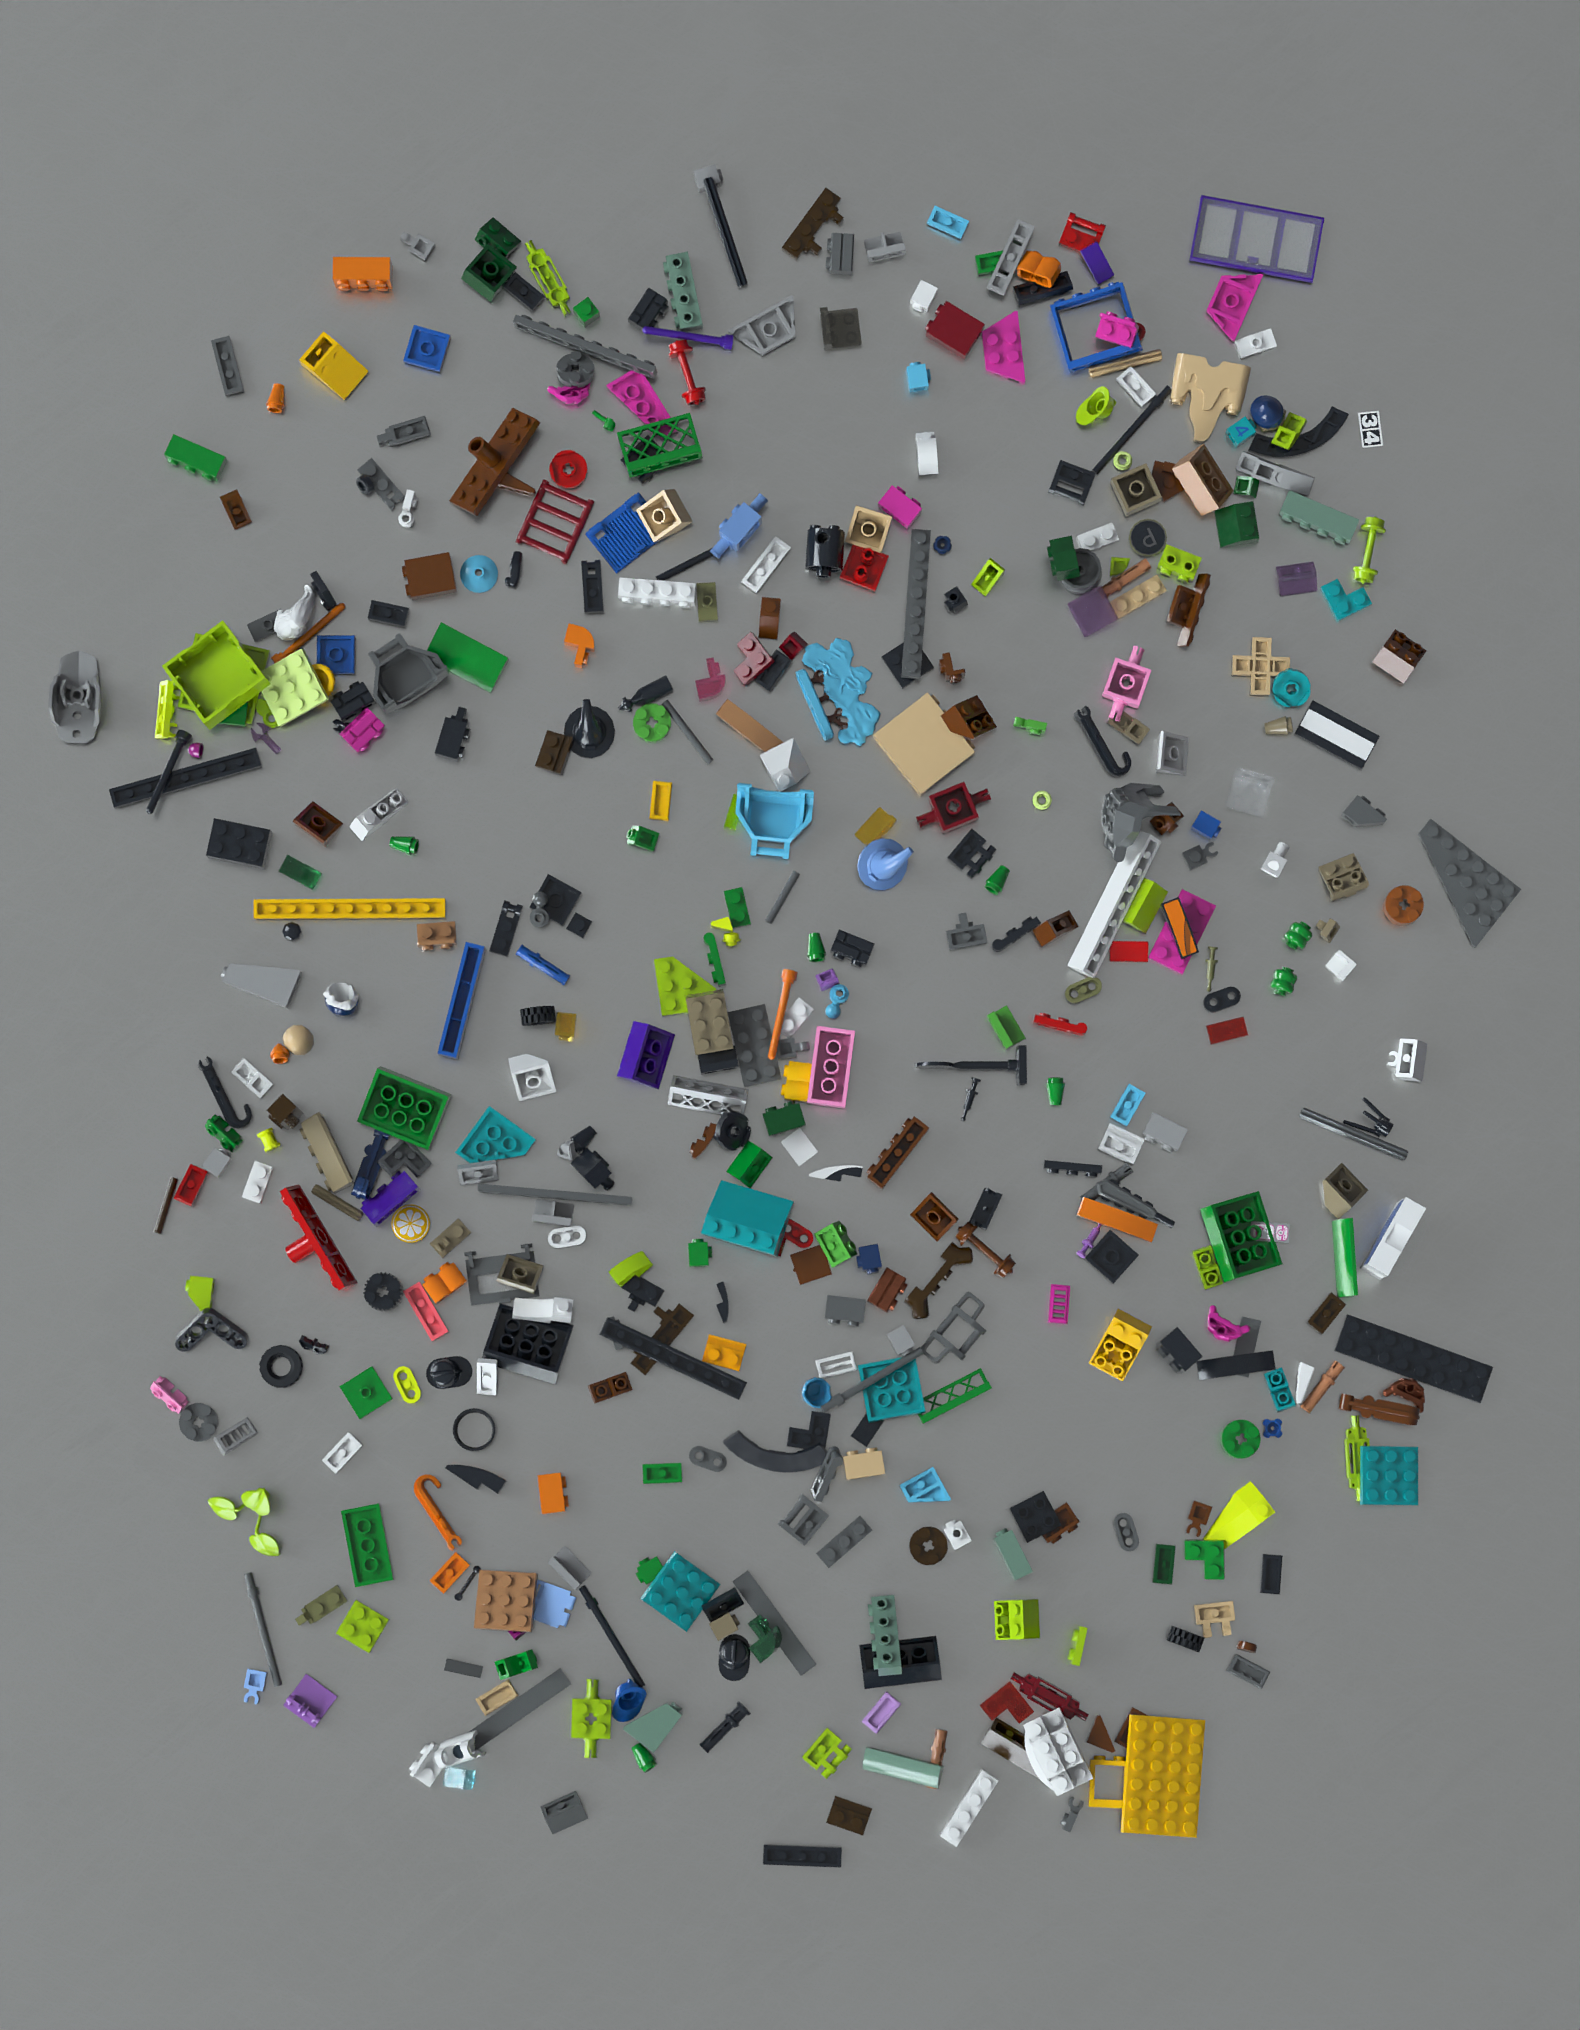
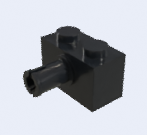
[570,1148,614,1190]

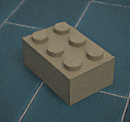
[685,989,733,1055]

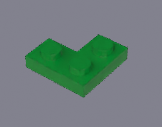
[1185,1539,1225,1580]

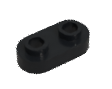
[1203,987,1241,1013]

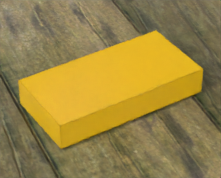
[649,781,672,821]

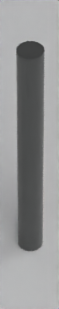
[662,700,713,764]

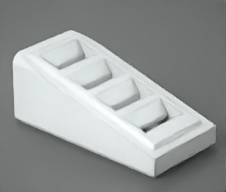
[1295,1362,1315,1404]

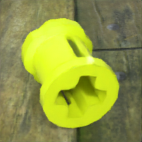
[257,1128,280,1152]

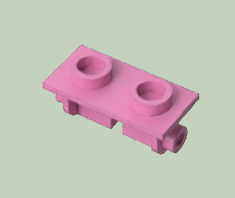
[150,1376,189,1414]

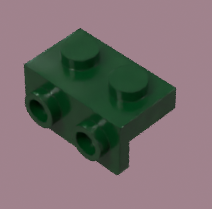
[475,217,521,258]

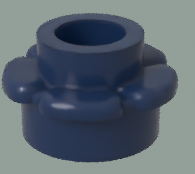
[933,536,952,554]

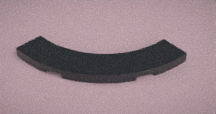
[1248,406,1349,458]
[723,1430,828,1472]

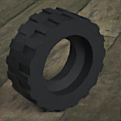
[259,1345,303,1388]

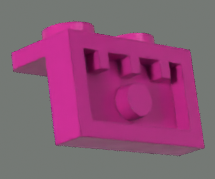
[1095,311,1139,348]

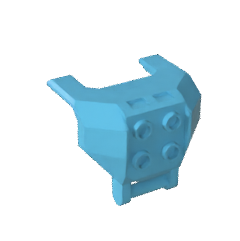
[735,783,814,859]

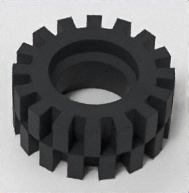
[520,1006,556,1026]
[1167,1626,1205,1652]

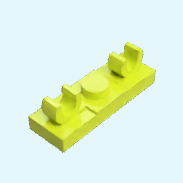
[155,680,180,739]

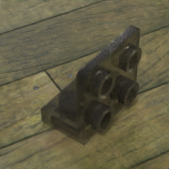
[820,307,862,350]

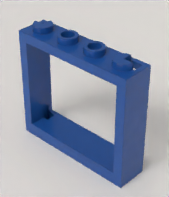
[1050,282,1143,373]

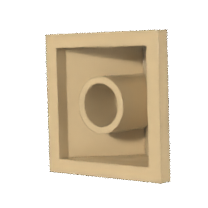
[845,505,892,553]

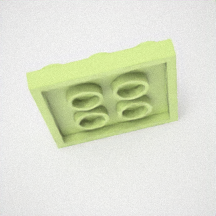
[261,648,329,726]

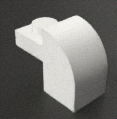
[916,432,938,475]

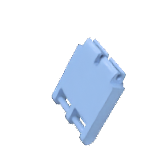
[533,1579,576,1628]

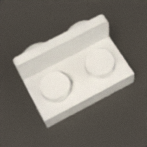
[409,1742,445,1787]

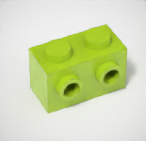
[1157,544,1202,583]

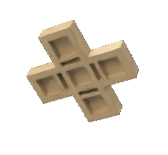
[1232,637,1290,696]

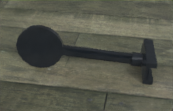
[915,1045,1027,1085]

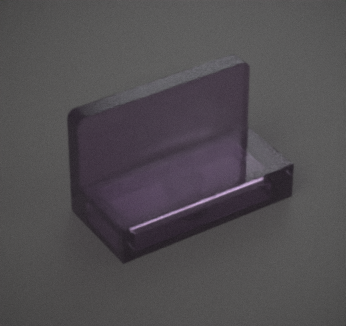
[1276,562,1317,596]

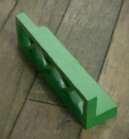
[918,1368,992,1424]

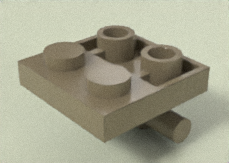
[1318,853,1369,901]

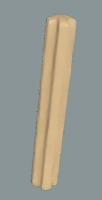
[1089,349,1162,378]

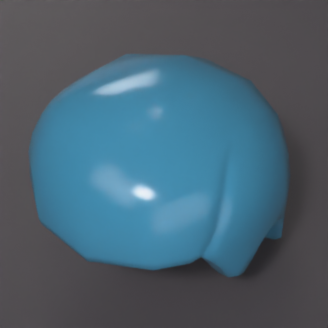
[802,1377,832,1408]

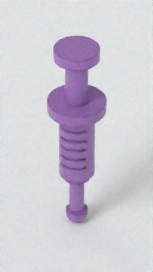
[1077,1224,1102,1258]

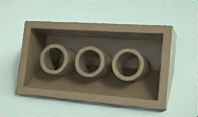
[299,1112,354,1194]

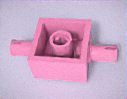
[1102,646,1152,721]

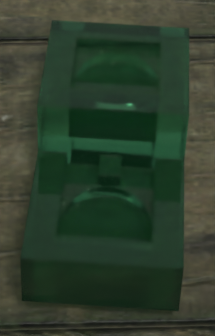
[278,855,322,890]

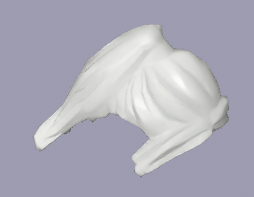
[274,585,318,641]

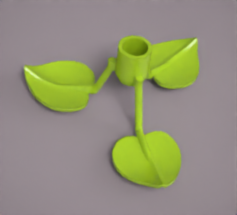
[207,1488,281,1556]

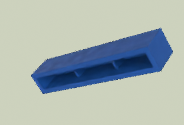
[438,942,486,1060]

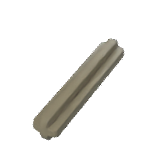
[311,1184,364,1221]

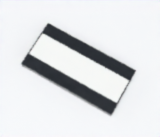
[1294,700,1380,770]

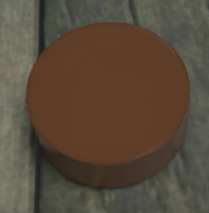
[1237,1641,1257,1653]

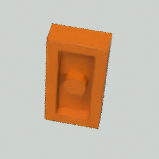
[429,1552,470,1594]

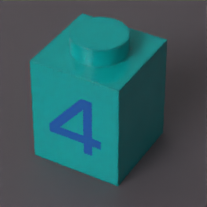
[1225,416,1256,448]

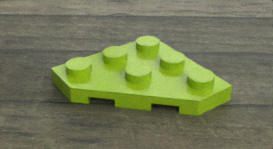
[654,956,716,1016]

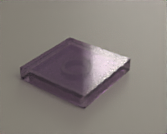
[1068,586,1119,637]

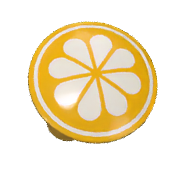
[391,1204,430,1243]

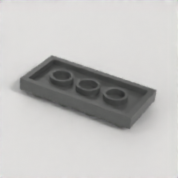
[728,1004,782,1087]

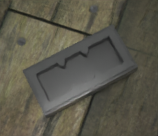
[247,609,283,642]
[1227,1654,1270,1689]

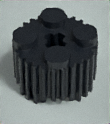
[363,1272,404,1312]

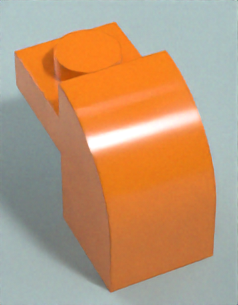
[564,623,595,668]

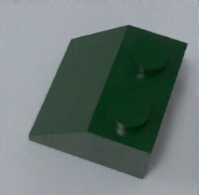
[461,244,517,302]
[1214,501,1259,548]

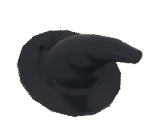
[564,699,615,758]

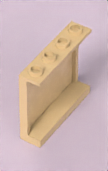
[873,692,975,797]

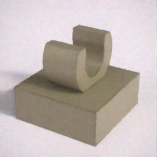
[1316,918,1340,943]

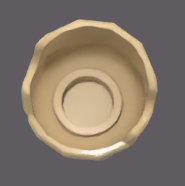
[283,1025,314,1055]

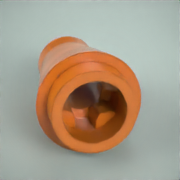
[266,383,285,413]

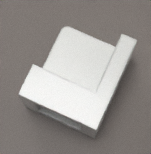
[1326,950,1357,981]

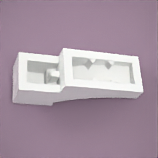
[512,1297,573,1323]

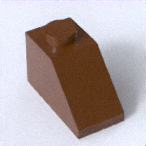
[758,597,781,640]
[1032,910,1079,947]

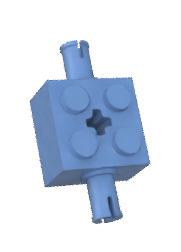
[710,493,768,559]

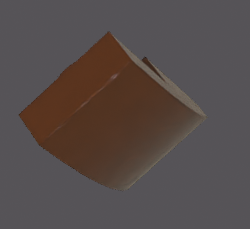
[689,1123,717,1159]
[588,1372,633,1404]

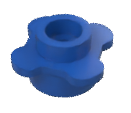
[1263,1419,1282,1438]

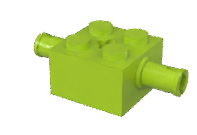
[571,1679,612,1758]

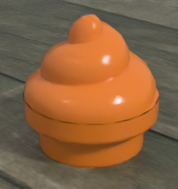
[270,1043,290,1064]

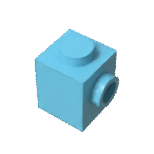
[906,362,931,393]

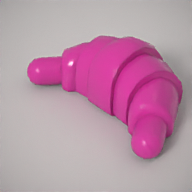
[547,382,591,404]
[1208,1305,1250,1342]

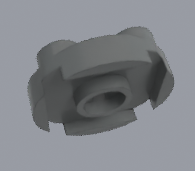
[556,351,594,388]
[179,1403,218,1442]

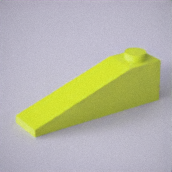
[1202,1481,1275,1549]

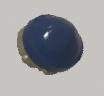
[1250,395,1286,432]

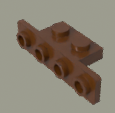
[1167,573,1211,647]

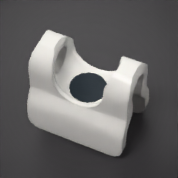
[434,1730,486,1769]

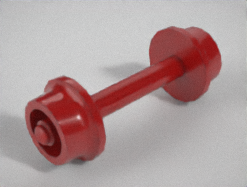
[668,340,706,405]

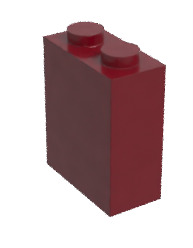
[925,301,985,360]

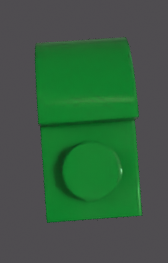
[495,1649,538,1680]

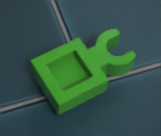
[1013,717,1047,735]

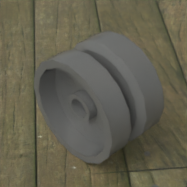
[1062,548,1102,595]

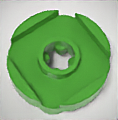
[633,703,671,742]

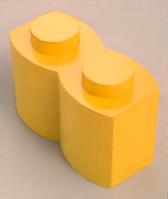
[781,1061,812,1103]

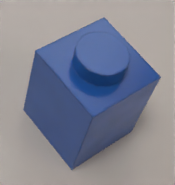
[1191,810,1222,840]

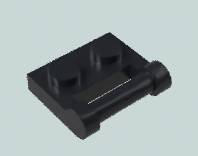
[1048,460,1096,506]

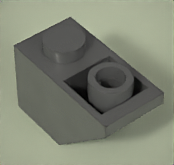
[1342,795,1387,827]

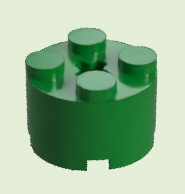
[1220,1420,1261,1459]

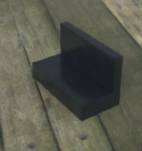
[698,1045,739,1075]

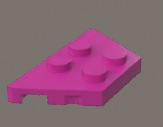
[1206,274,1263,342]
[982,311,1026,384]

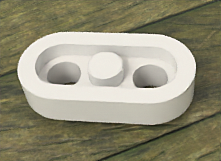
[548,1226,586,1248]

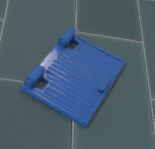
[585,492,658,574]

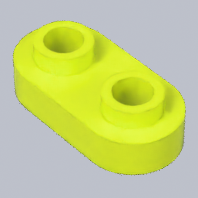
[393,1366,421,1403]

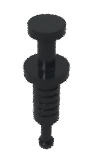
[961,1077,981,1121]

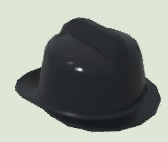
[426,1356,472,1389]
[718,1634,750,1681]

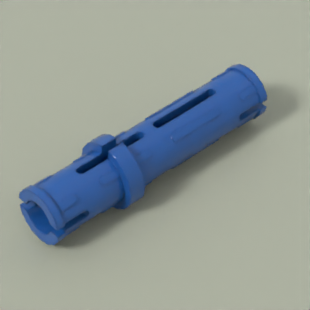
[516,944,570,985]

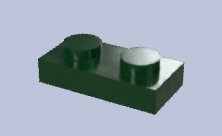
[1152,1544,1176,1585]

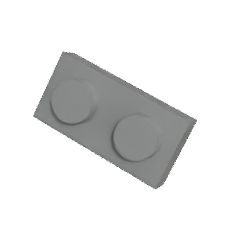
[457,1160,498,1186]

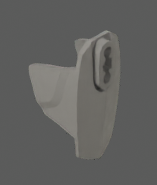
[48,651,101,743]

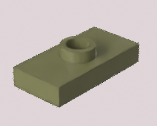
[696,582,718,622]

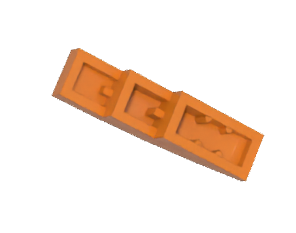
[1077,1197,1158,1242]

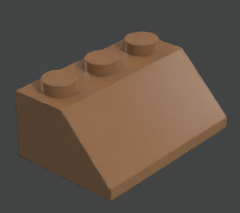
[1172,444,1234,516]

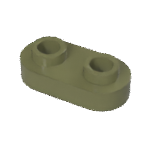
[1065,977,1102,1004]

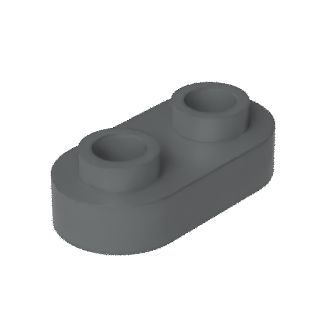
[689,1446,727,1472]
[1114,1513,1139,1551]

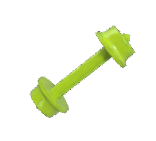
[1353,516,1386,584]

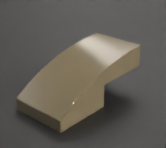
[1106,711,1150,745]

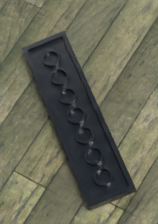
[1334,1314,1493,1403]

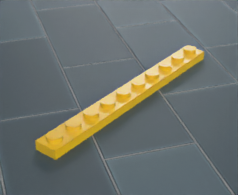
[254,898,446,919]

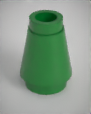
[389,836,419,855]
[985,865,1010,895]
[807,933,826,962]
[1046,1077,1065,1105]
[631,1743,657,1773]

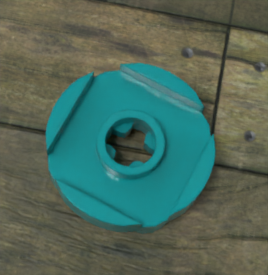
[1272,668,1311,707]

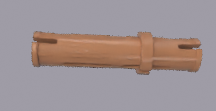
[1097,558,1152,599]
[1300,1360,1345,1414]
[926,1729,948,1789]

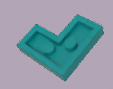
[1320,579,1372,622]

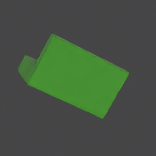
[987,1005,1026,1050]

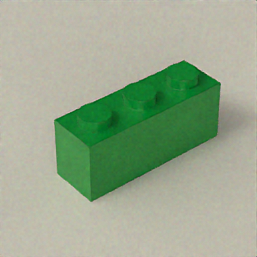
[164,434,227,481]

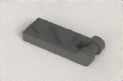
[357,458,405,510]
[811,1446,844,1502]

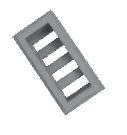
[214,1417,257,1456]

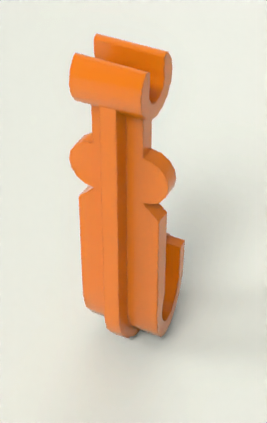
[414,1475,462,1551]

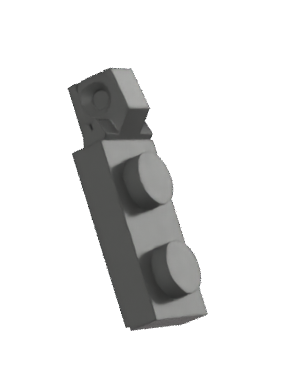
[377,416,431,446]

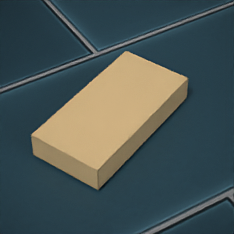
[475,1679,519,1716]

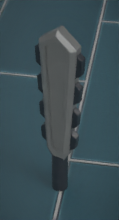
[1096,1179,1175,1228]

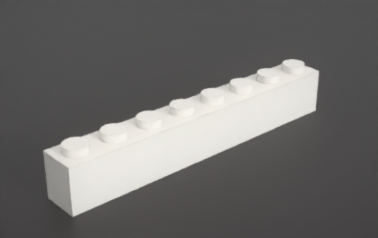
[1068,831,1161,978]

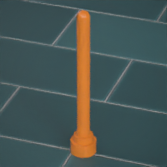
[271,603,345,663]
[768,969,798,1060]

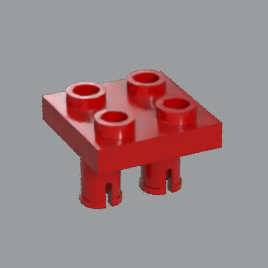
[840,545,889,592]

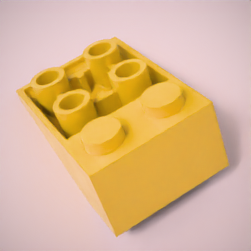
[299,331,369,400]
[1089,1309,1152,1381]

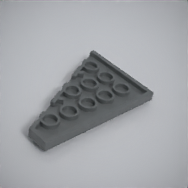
[1418,819,1521,948]

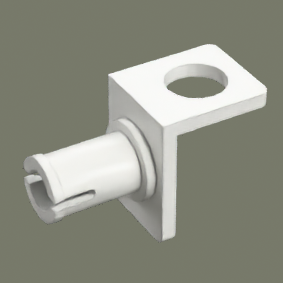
[1261,842,1289,878]

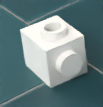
[943,1519,972,1550]

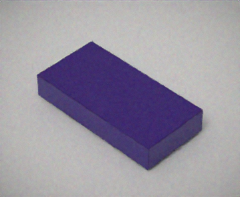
[1080,242,1114,284]

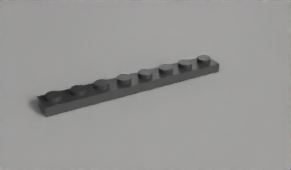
[513,315,657,379]
[901,529,931,679]

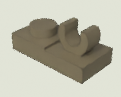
[430,1218,471,1258]

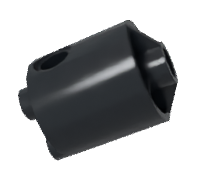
[805,525,845,578]

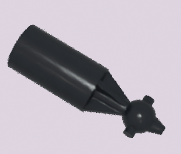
[618,675,673,712]

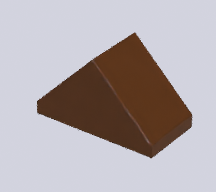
[1086,1715,1115,1753]

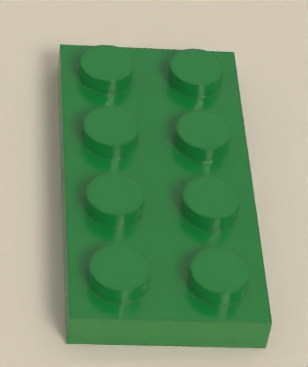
[341,1503,394,1587]

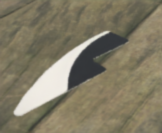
[809,1165,863,1182]

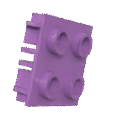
[283,1674,337,1728]

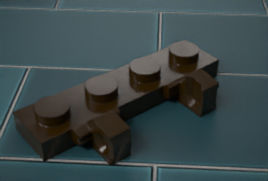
[782,188,844,260]
[631,1303,694,1375]

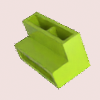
[1122,878,1168,934]

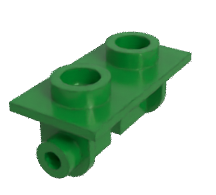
[205,1114,243,1152]

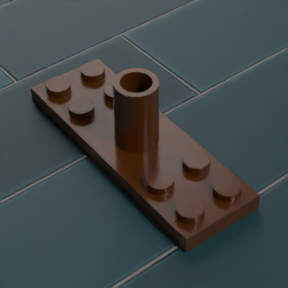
[449,408,540,516]

